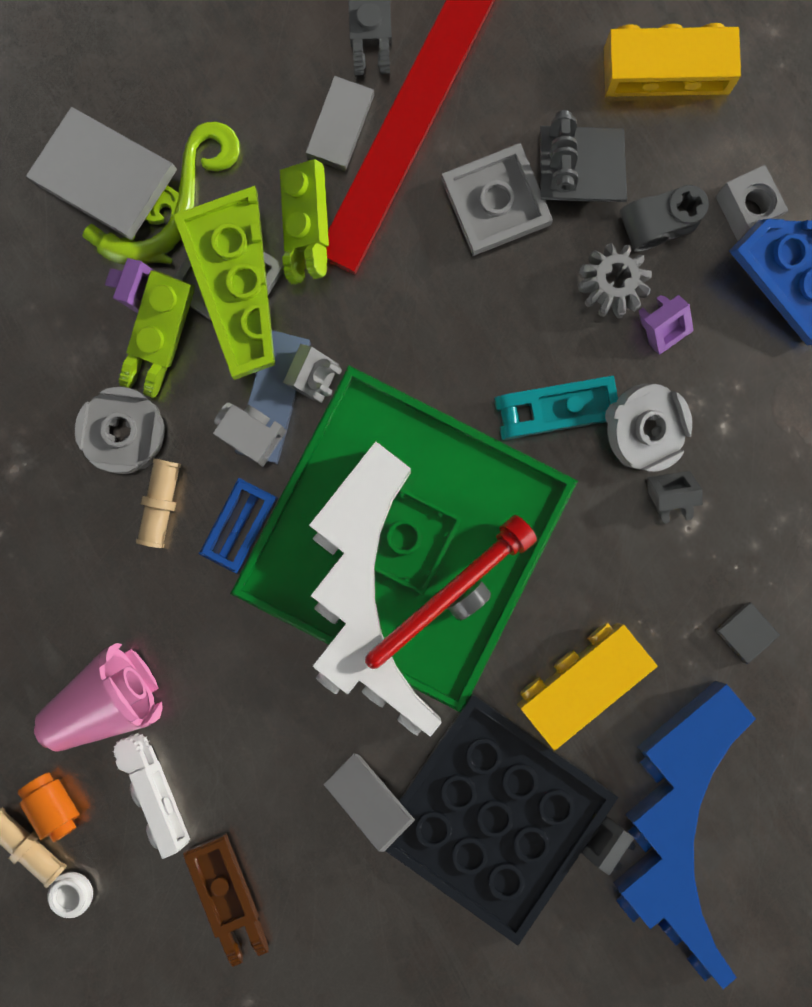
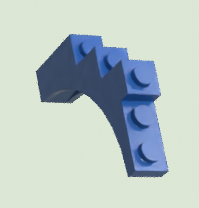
[613,681,756,989]

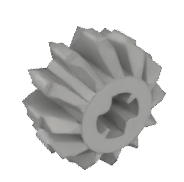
[578,243,652,318]

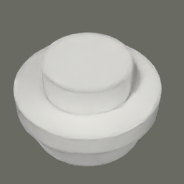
[47,872,93,918]

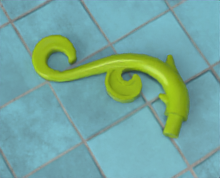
[82,121,240,265]

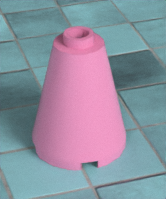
[34,643,163,752]

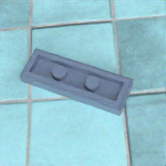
[235,330,311,465]

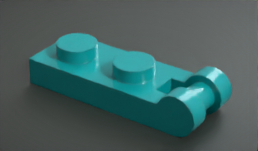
[494,375,618,440]

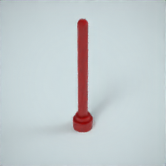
[365,515,537,669]

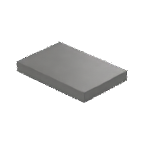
[26,107,177,240]

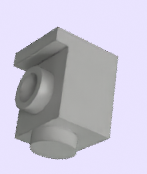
[213,402,287,467]

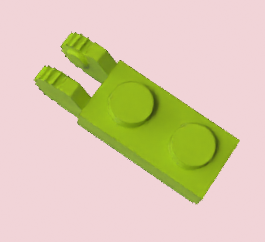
[280,159,329,284]
[118,270,196,398]

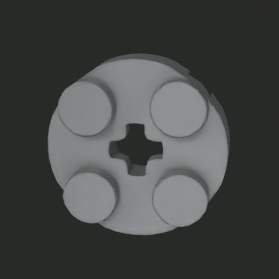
[605,384,692,472]
[75,387,165,474]

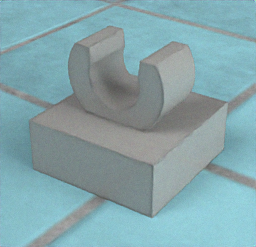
[283,344,342,403]

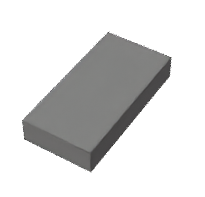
[306,76,374,172]
[324,754,415,852]

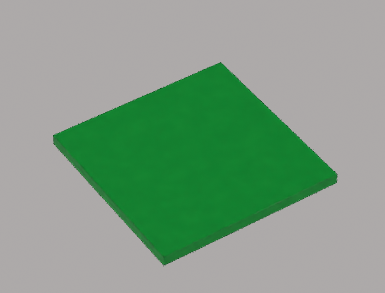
[230,365,578,712]

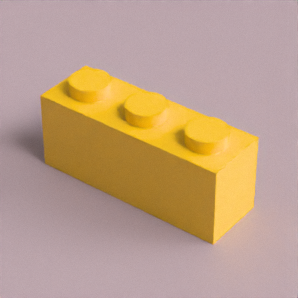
[603,23,741,97]
[516,622,658,751]

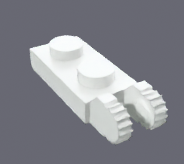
[112,733,190,859]

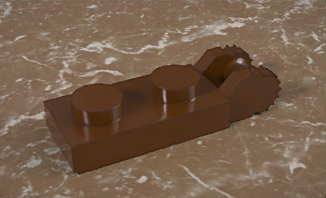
[183,833,269,967]

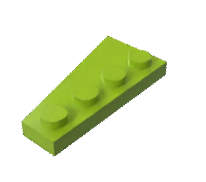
[173,185,275,380]

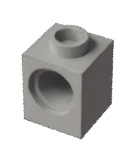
[716,165,788,241]

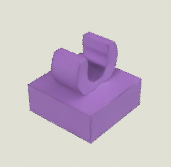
[104,258,155,313]
[639,295,694,355]

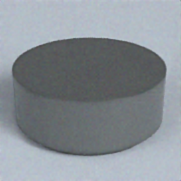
[447,580,491,621]

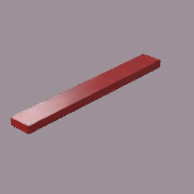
[326,0,495,275]

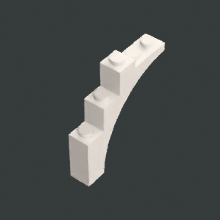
[309,441,442,737]

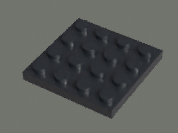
[385,693,619,946]

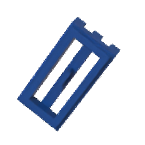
[199,478,278,574]

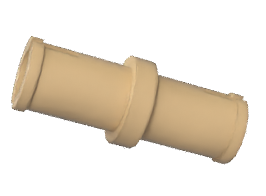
[136,458,181,548]
[0,807,67,889]

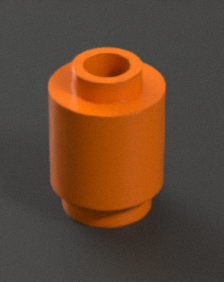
[18,772,80,843]

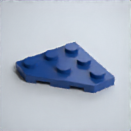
[729,219,812,345]

